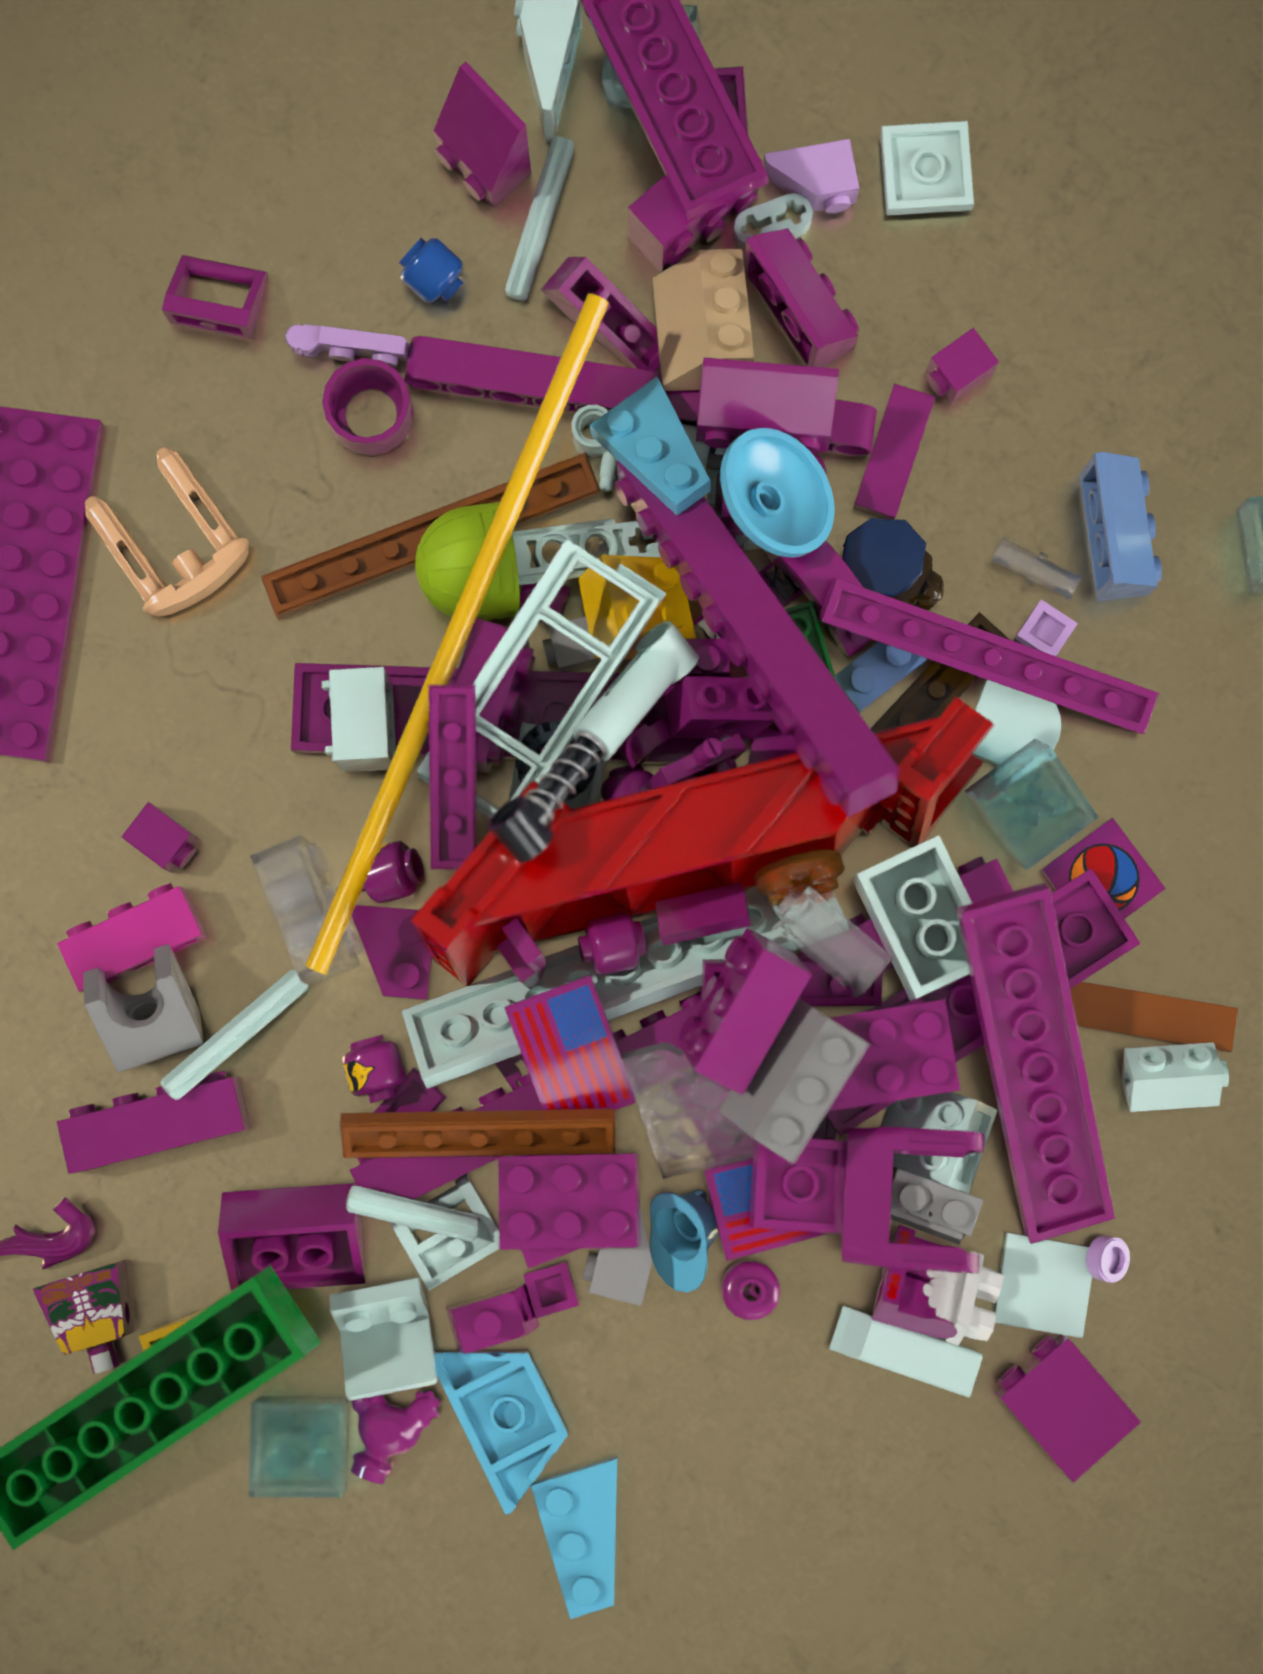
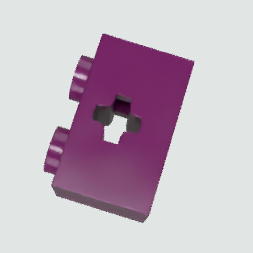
[666,676,774,739]

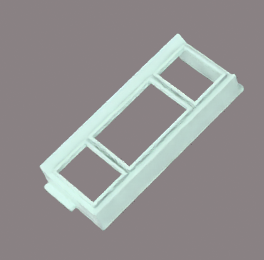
[416,539,666,818]

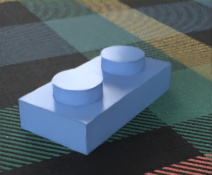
[835,642,928,713]

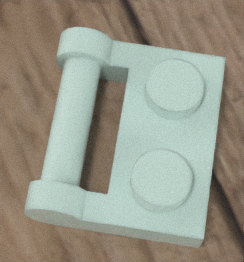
[390,1174,499,1291]

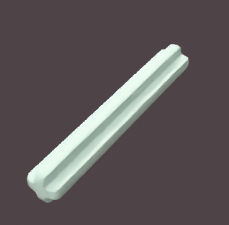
[505,136,574,301]
[160,969,309,1100]

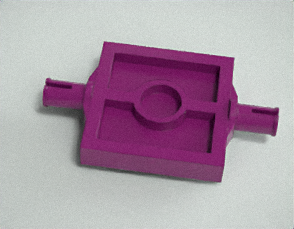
[638,733,747,792]

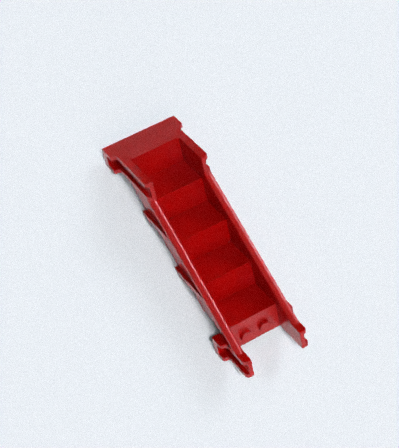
[410,697,995,986]

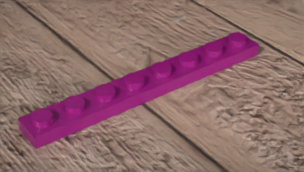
[818,578,1159,734]

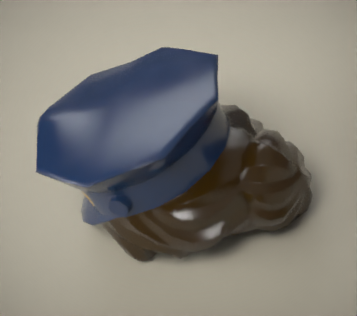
[842,518,944,610]

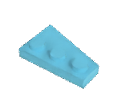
[590,377,711,516]
[531,1456,617,1619]

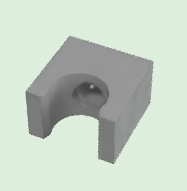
[83,944,204,1073]

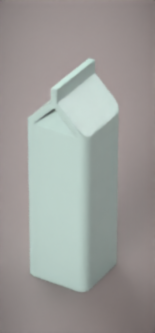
[829,1306,983,1398]

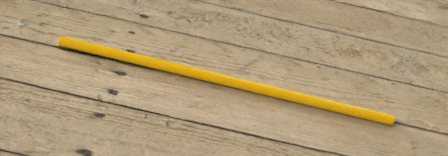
[305,294,609,975]

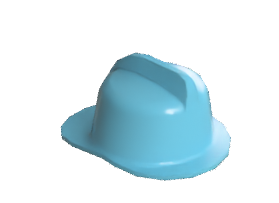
[650,1190,719,1293]

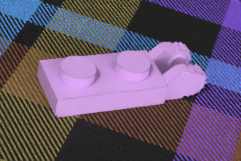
[285,324,410,367]

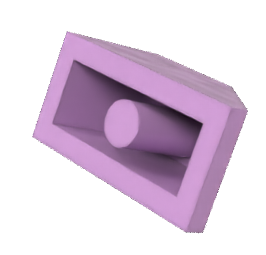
[763,139,859,213]

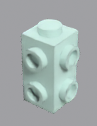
[1121,1042,1229,1112]

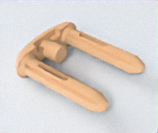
[85,447,249,617]

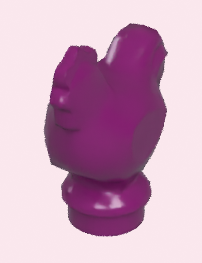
[350,1390,440,1484]

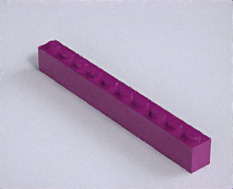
[614,461,899,817]

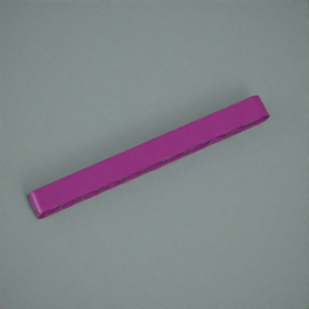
[404,336,877,456]

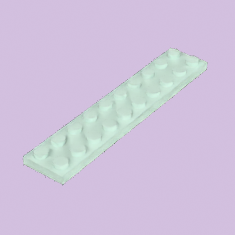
[402,870,849,1089]

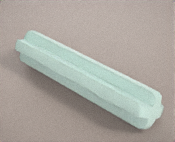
[346,1186,479,1241]

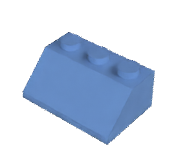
[1079,452,1162,602]

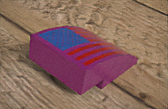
[504,975,637,1110]
[703,1137,834,1261]

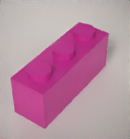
[57,883,209,993]

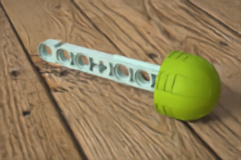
[415,502,761,621]

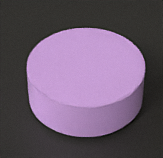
[1086,1235,1130,1283]

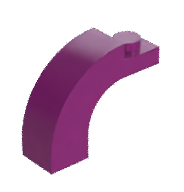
[764,540,872,657]

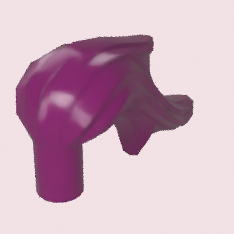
[0,1196,95,1270]

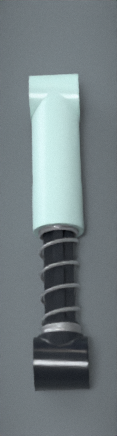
[487,621,699,863]

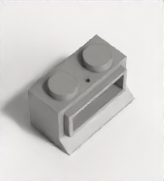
[891,1167,984,1245]

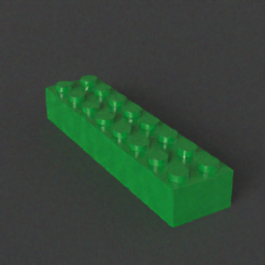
[0,1265,322,1550]

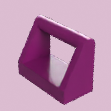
[162,255,267,340]

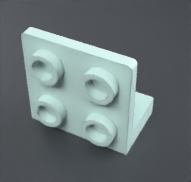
[882,1092,997,1194]
[329,1278,437,1401]

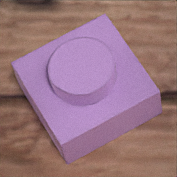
[1015,599,1078,656]

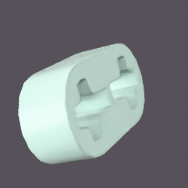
[733,193,813,251]

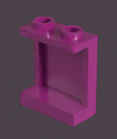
[994,1334,1141,1483]

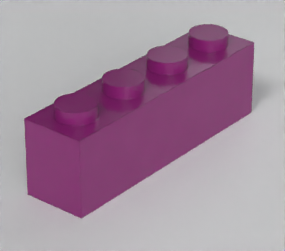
[56,1071,251,1174]

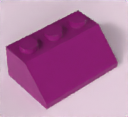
[743,228,859,368]
[696,357,839,455]
[218,1183,366,1291]

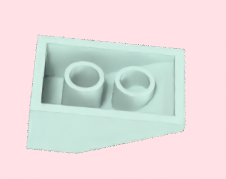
[514,0,583,143]

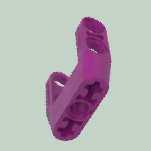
[842,1127,984,1273]

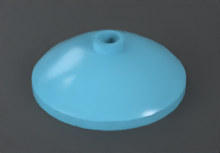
[720,428,835,557]

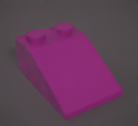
[433,61,532,208]

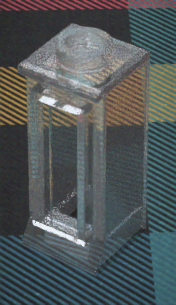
[772,886,893,998]

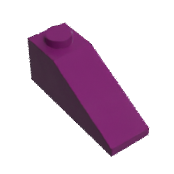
[541,257,660,371]

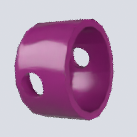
[322,358,414,456]

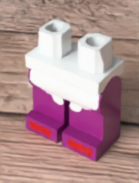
[871,1224,1004,1346]

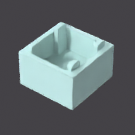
[322,667,396,772]

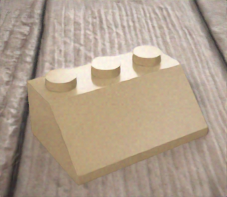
[652,249,754,391]

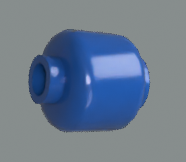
[399,237,464,303]

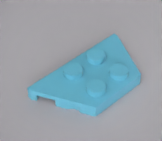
[434,1351,568,1515]

